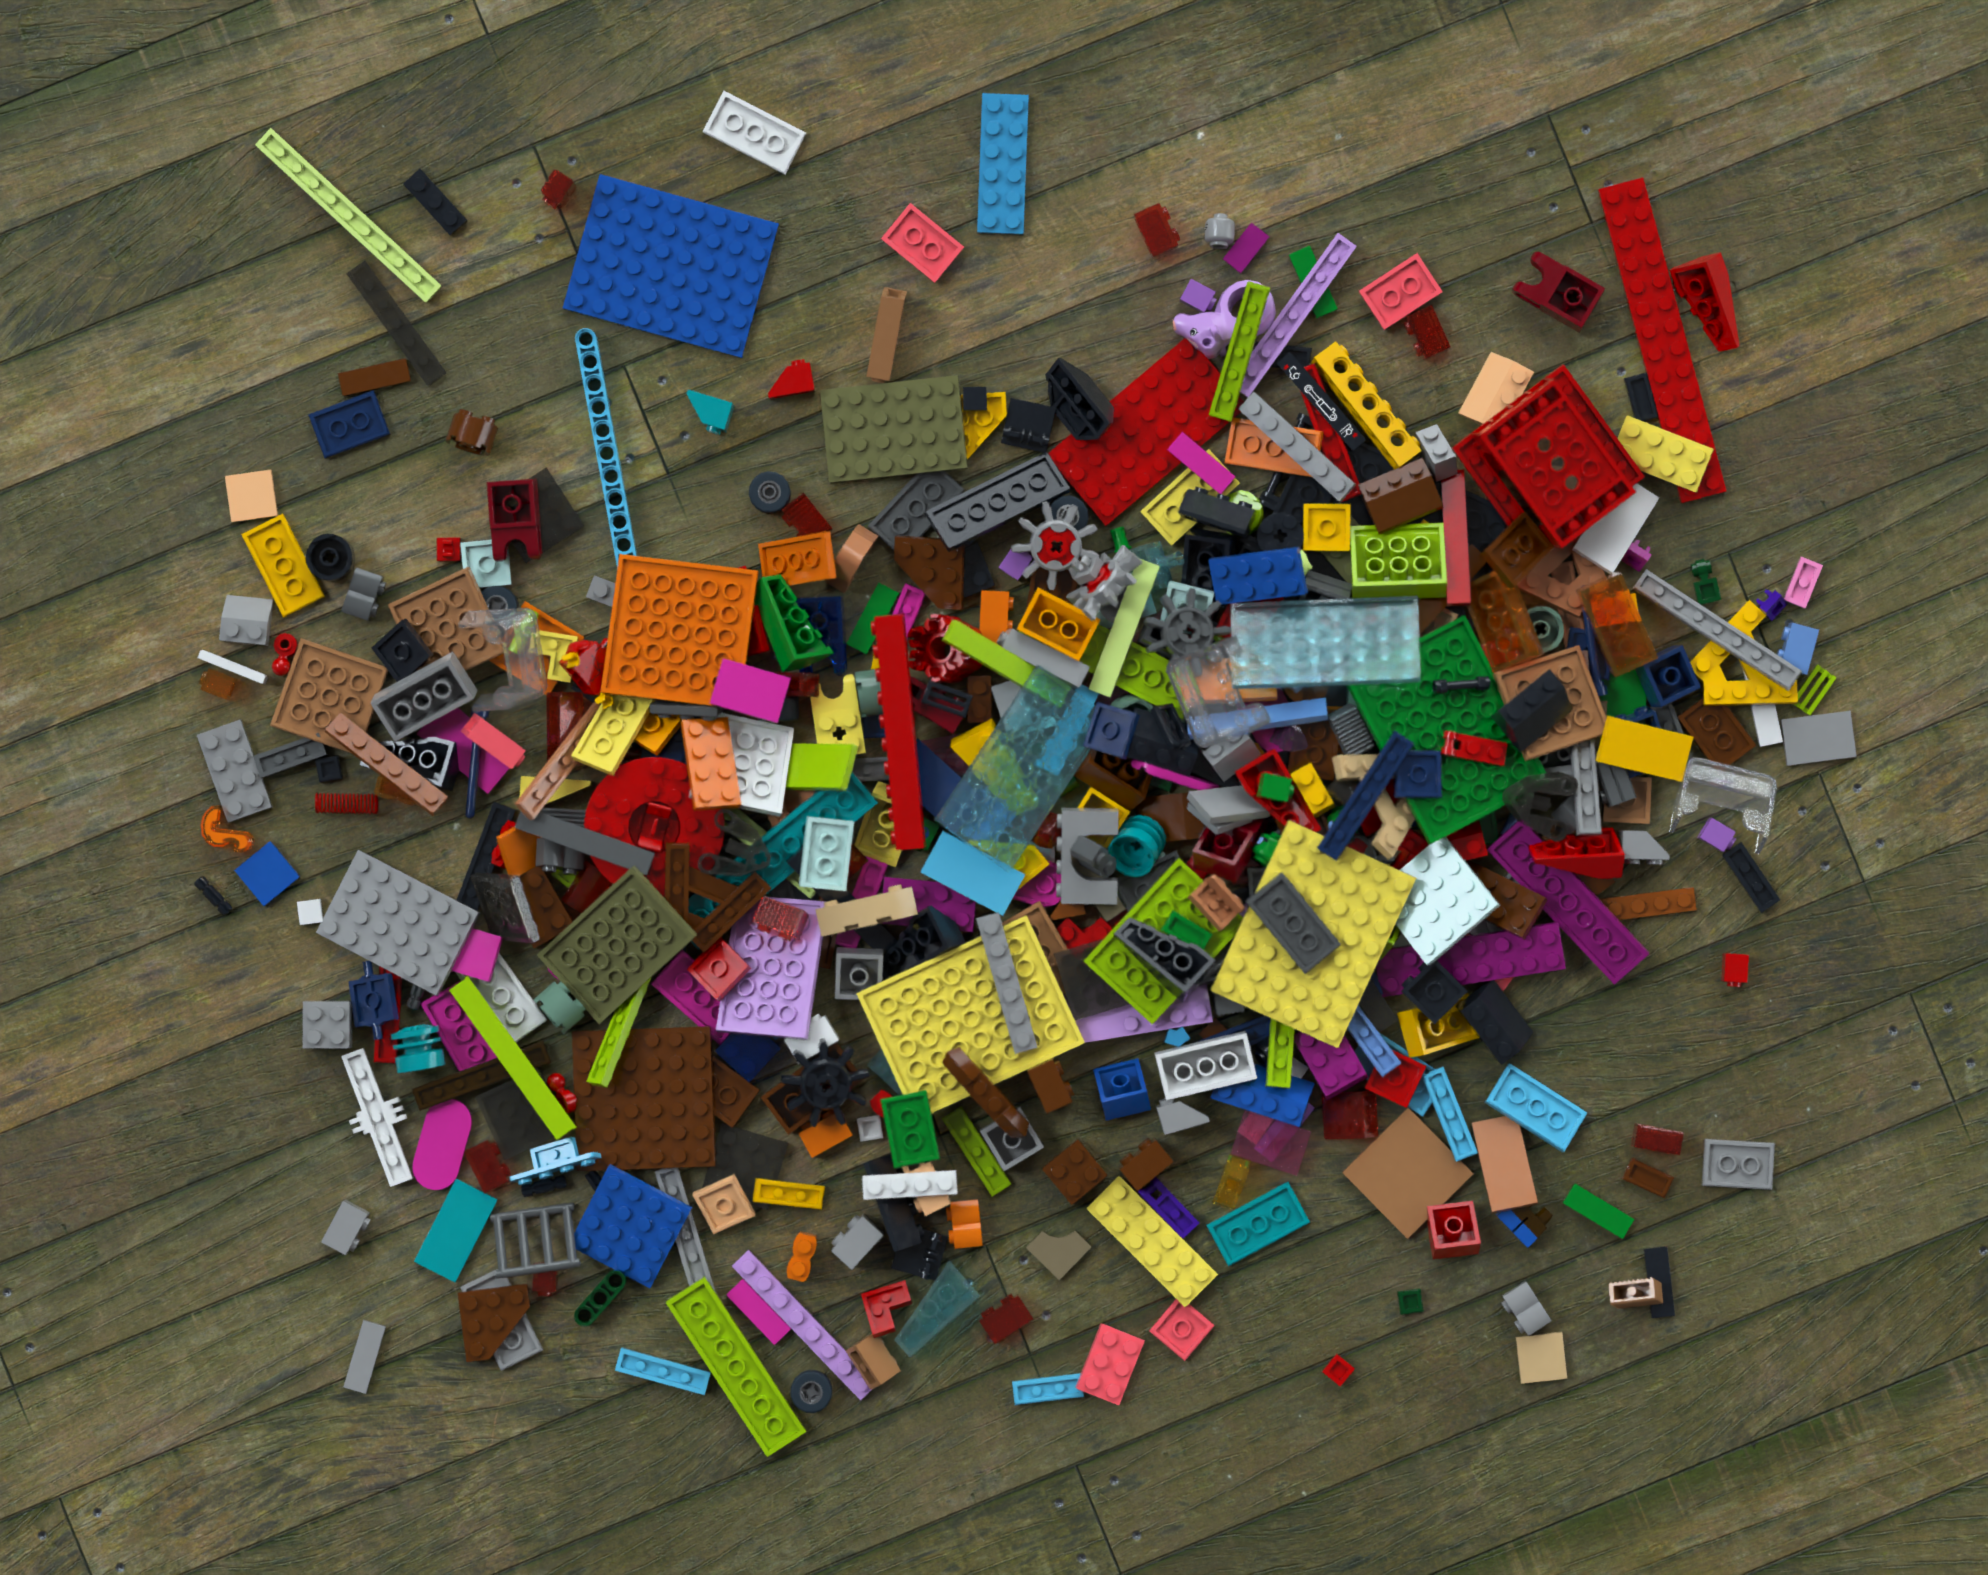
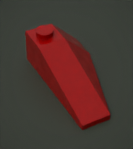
[1669,252,1740,352]
[1235,748,1321,832]
[1529,827,1625,879]

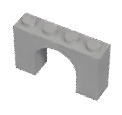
[1056,808,1118,904]

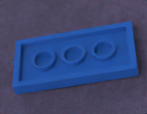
[1208,547,1308,605]

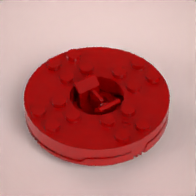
[584,757,725,897]

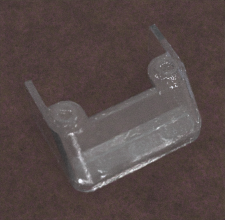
[458,608,547,712]
[1669,757,1777,854]

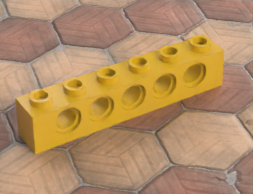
[1311,341,1422,470]

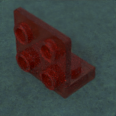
[1322,1090,1378,1139]

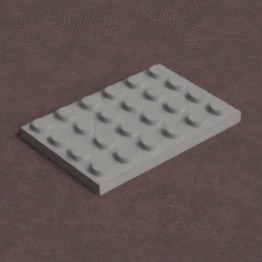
[316,850,480,996]

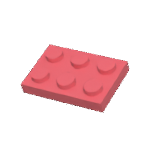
[881,203,964,283]
[1358,253,1443,330]
[1075,1323,1145,1405]

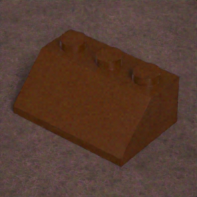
[1358,458,1444,535]
[1073,748,1152,812]

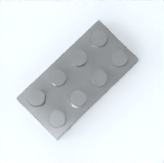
[197,719,273,823]

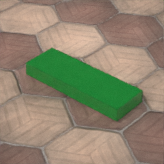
[1288,245,1338,319]
[846,583,899,655]
[1562,1183,1635,1239]

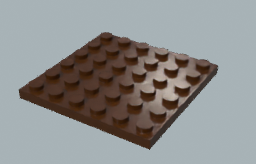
[572,1026,716,1171]

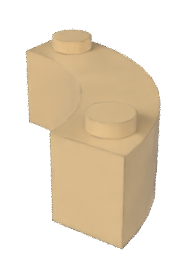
[815,885,918,936]

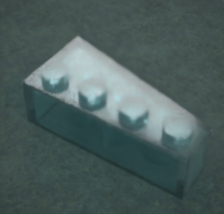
[895,1261,982,1358]

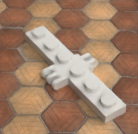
[341,1048,413,1187]

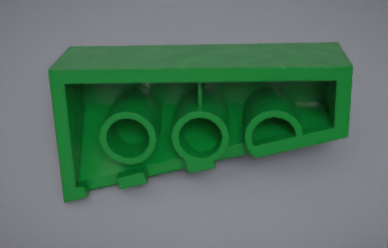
[755,574,833,672]

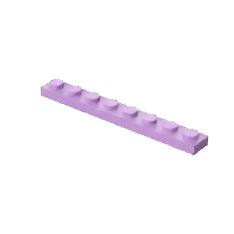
[1240,233,1357,398]
[732,1250,872,1400]

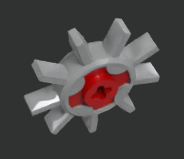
[1011,501,1099,590]
[1066,545,1142,621]

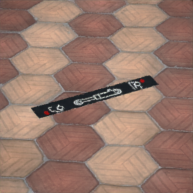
[1277,352,1366,451]

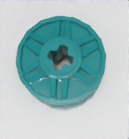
[1108,815,1166,877]
[390,1024,446,1073]

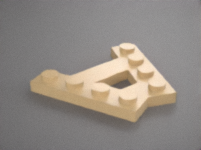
[1332,754,1415,859]

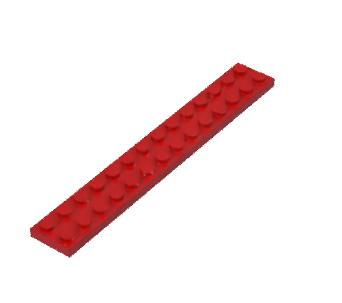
[1598,177,1727,503]

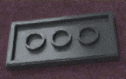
[868,471,965,550]
[1245,872,1341,974]

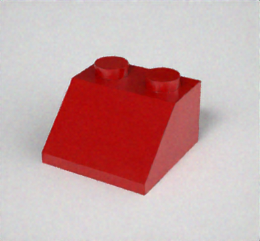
[1446,819,1488,861]
[1427,1201,1481,1260]

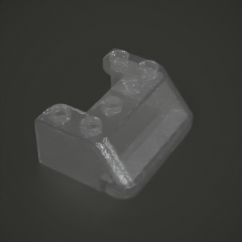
[1167,635,1271,748]

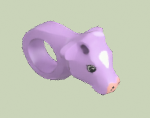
[1172,280,1276,359]

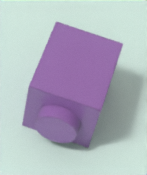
[1179,279,1217,313]
[999,549,1033,581]
[1697,818,1736,852]

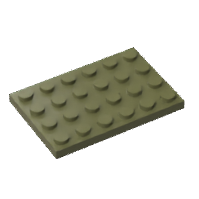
[820,375,968,483]
[537,865,697,1024]

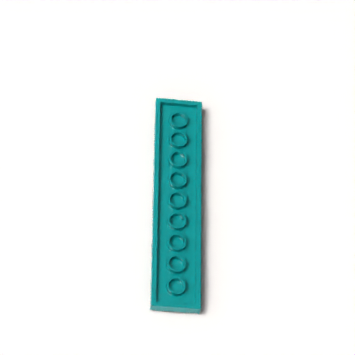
[688,772,878,950]

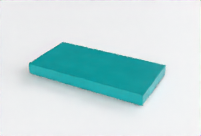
[414,1178,498,1282]
[1206,1181,1310,1266]

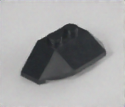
[1045,358,1114,440]

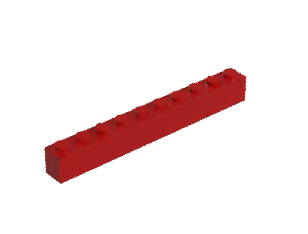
[871,614,926,850]

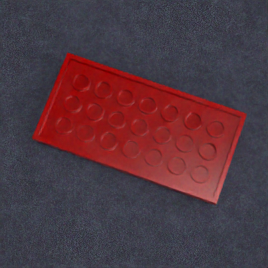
[1048,338,1244,526]

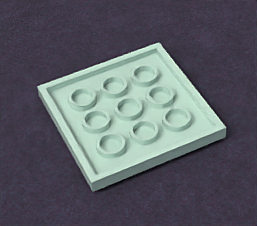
[1396,836,1500,966]

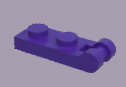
[1138,1177,1199,1239]

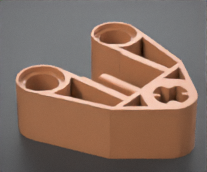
[824,524,878,593]

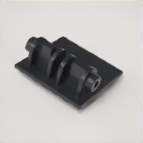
[1001,398,1056,453]
[891,1229,948,1281]

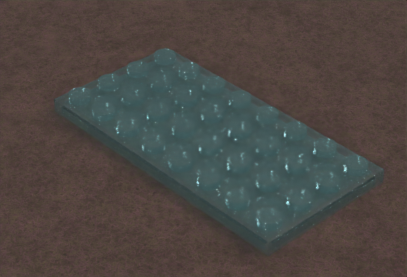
[1231,596,1421,689]
[935,665,1096,873]

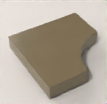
[1026,1231,1092,1280]

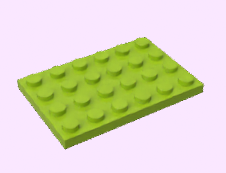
[1084,858,1243,1025]

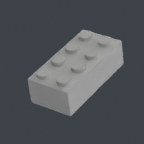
[370,652,477,742]

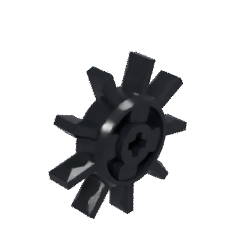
[780,1038,870,1127]

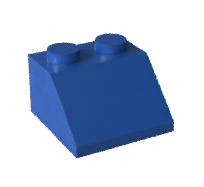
[1093,1058,1151,1121]

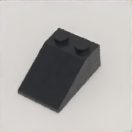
[1181,528,1237,608]

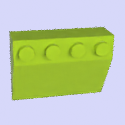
[1350,523,1447,600]

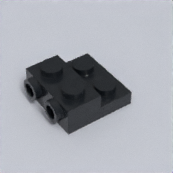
[1401,960,1468,1024]

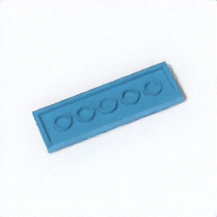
[977,93,1029,235]

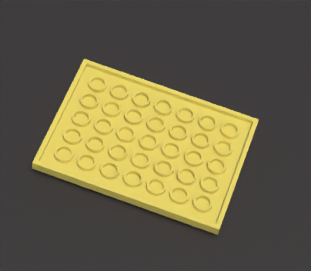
[1210,820,1416,1048]
[856,915,1085,1113]

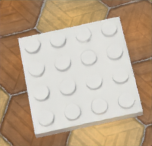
[689,713,794,817]

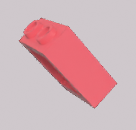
[461,713,525,769]

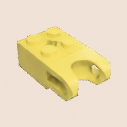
[808,674,866,755]

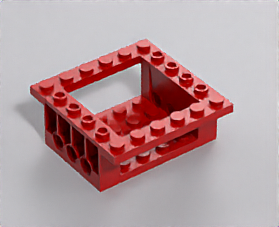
[1451,364,1645,548]

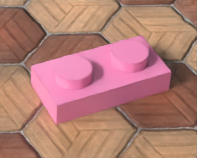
[1784,557,1823,609]

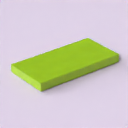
[785,743,858,791]

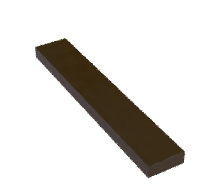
[412,1041,551,1111]

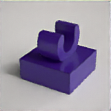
[1756,590,1787,621]

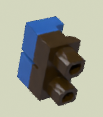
[1495,1199,1553,1248]

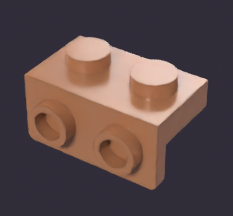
[1188,874,1245,931]

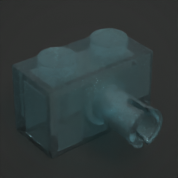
[1130,541,1185,593]

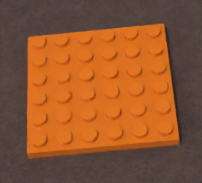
[601,554,759,708]

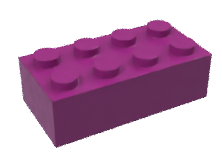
[882,877,976,932]

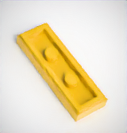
[753,1178,825,1210]

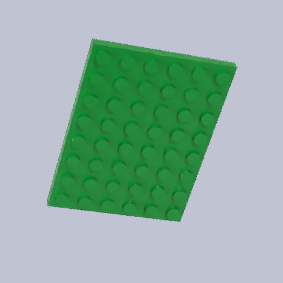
[1343,615,1550,845]

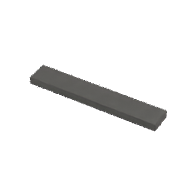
[515,811,655,875]

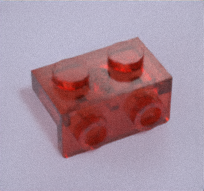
[464,1139,511,1193]

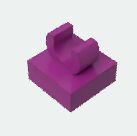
[1621,540,1652,572]

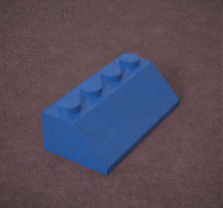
[1211,1064,1315,1127]

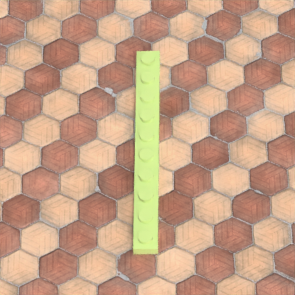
[255,128,442,303]

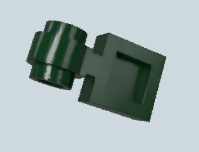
[1691,559,1722,605]

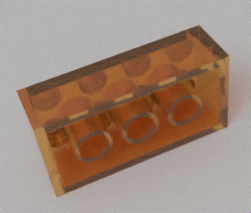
[1467,571,1544,674]
[1575,571,1658,677]

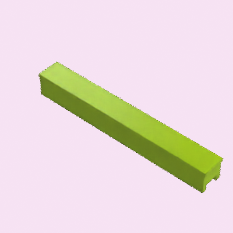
[449,976,577,1140]

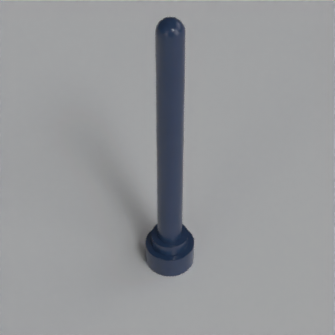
[1580,585,1608,696]
[465,707,489,819]

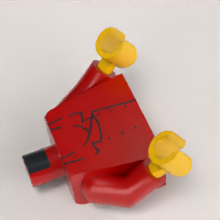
[559,638,613,709]

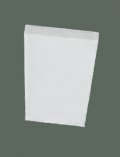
[703,91,806,175]
[1572,483,1659,574]
[455,953,547,1042]

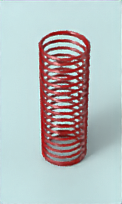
[315,793,378,815]

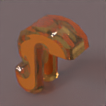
[201,805,254,852]

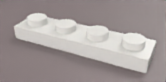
[862,1170,957,1200]

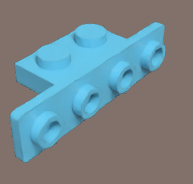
[509,1137,601,1185]

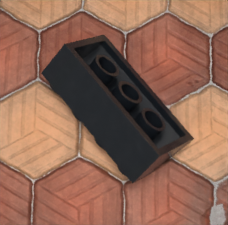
[863,1154,925,1252]

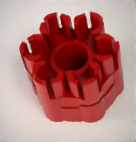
[907,614,982,684]

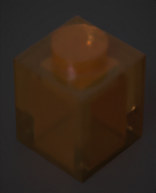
[199,668,238,700]

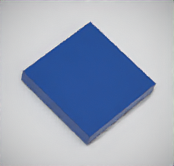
[234,841,300,906]

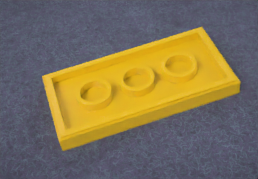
[241,514,325,617]
[1595,716,1693,782]

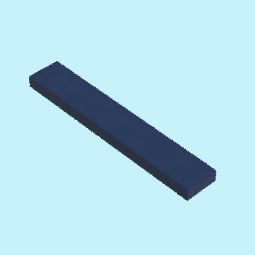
[1317,730,1414,861]

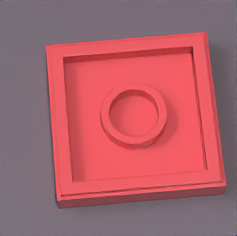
[1149,1299,1215,1361]

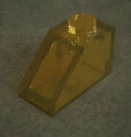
[1212,1154,1251,1210]

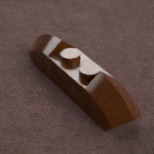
[942,1047,1029,1138]

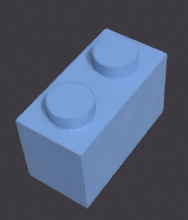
[1777,623,1819,675]

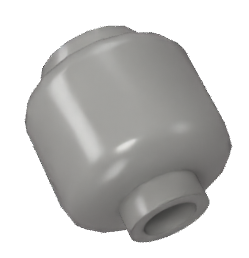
[1204,213,1235,249]

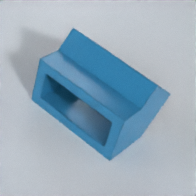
[1164,1027,1191,1047]

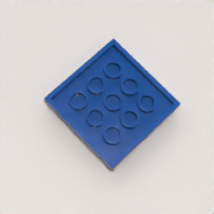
[574,1164,692,1288]

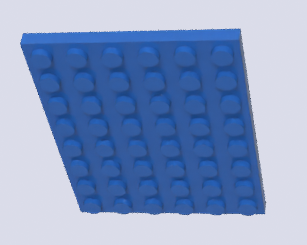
[563,174,779,358]

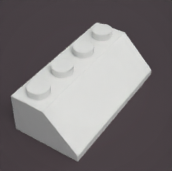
[1154,1031,1257,1100]

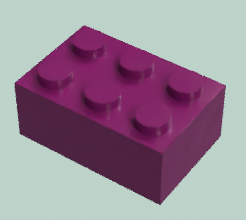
[1294,1031,1368,1100]

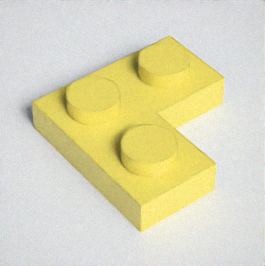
[528,629,578,683]

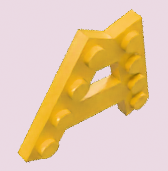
[1690,600,1798,706]

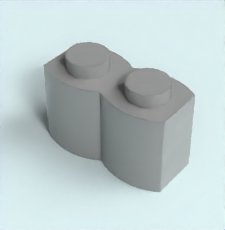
[1501,1281,1552,1336]

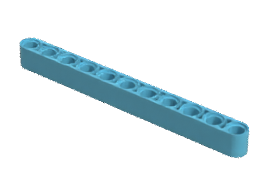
[575,328,637,568]

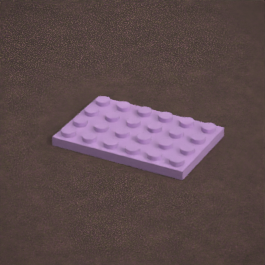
[716,896,825,1040]

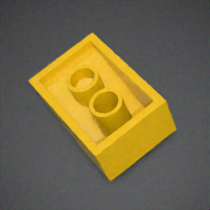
[1397,993,1479,1058]

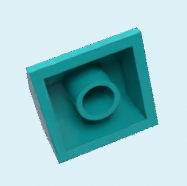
[687,389,734,435]

